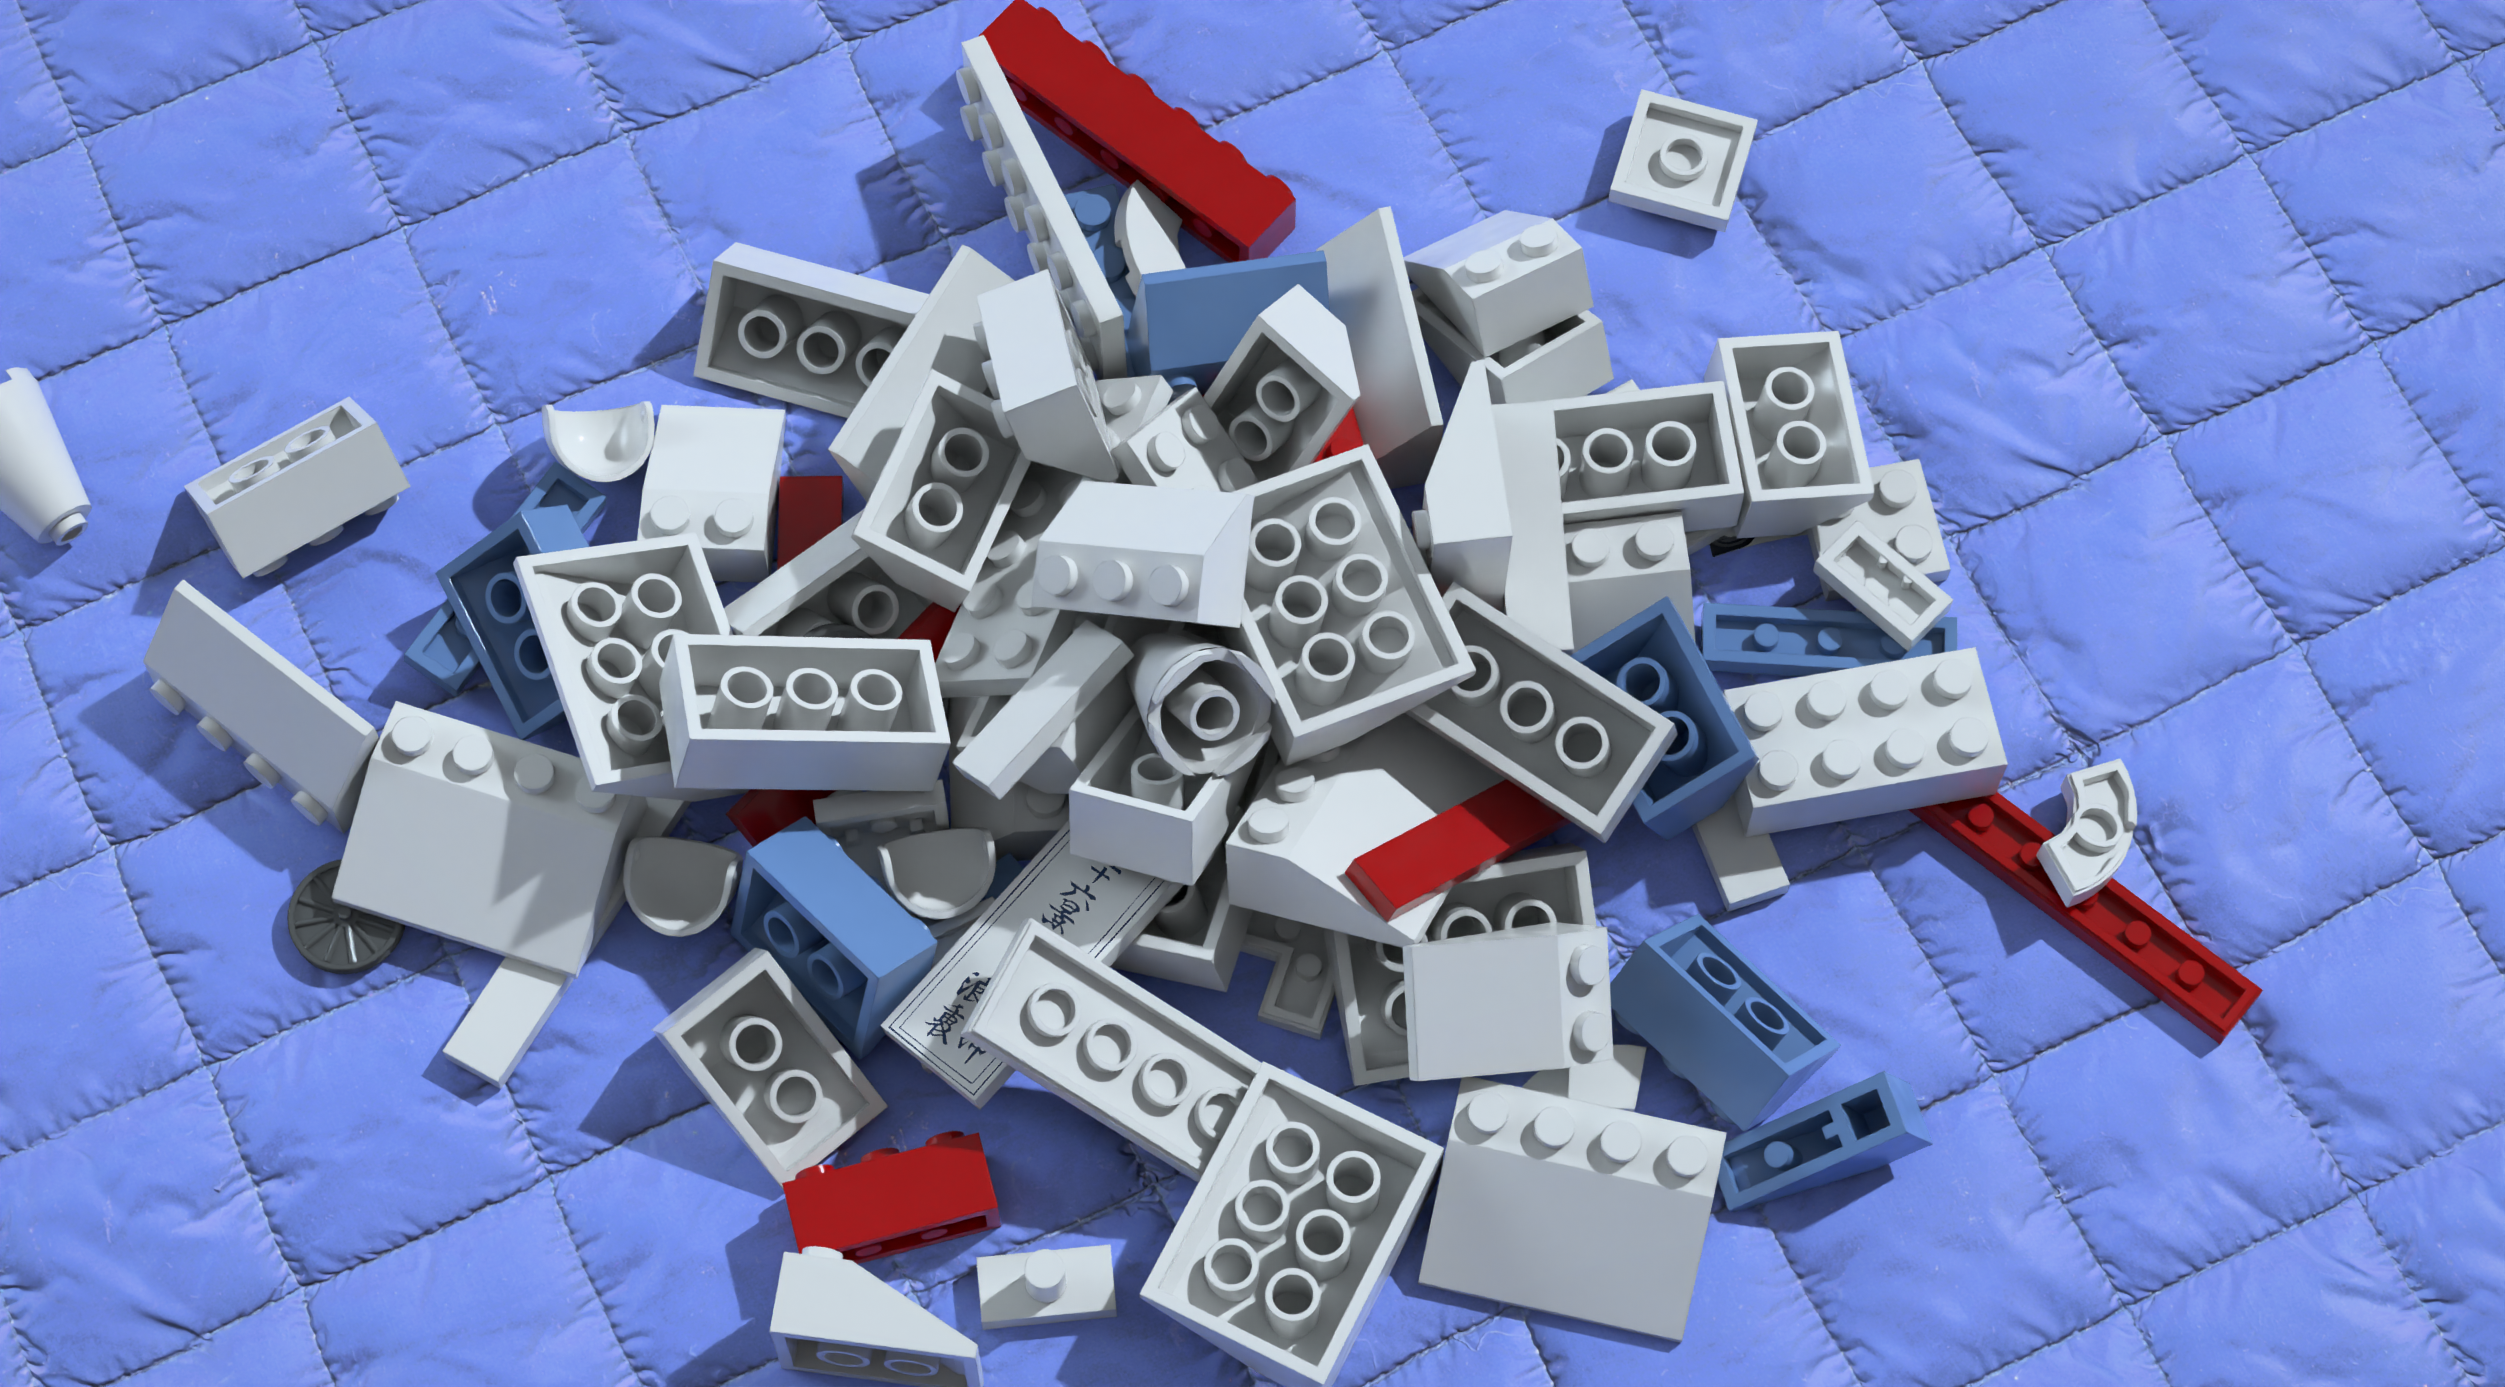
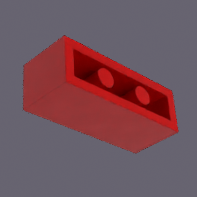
[782,1131,1001,1264]

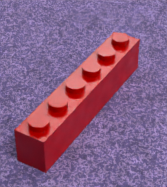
[979,0,1296,263]

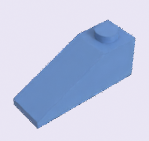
[1718,1071,1933,1212]

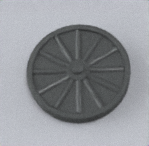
[287,859,406,974]

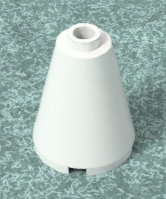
[0,367,92,546]
[1124,632,1276,777]

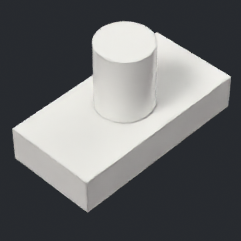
[1813,519,1954,652]
[976,1244,1117,1330]

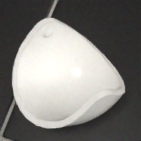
[542,401,655,483]
[877,827,996,919]
[623,836,743,937]

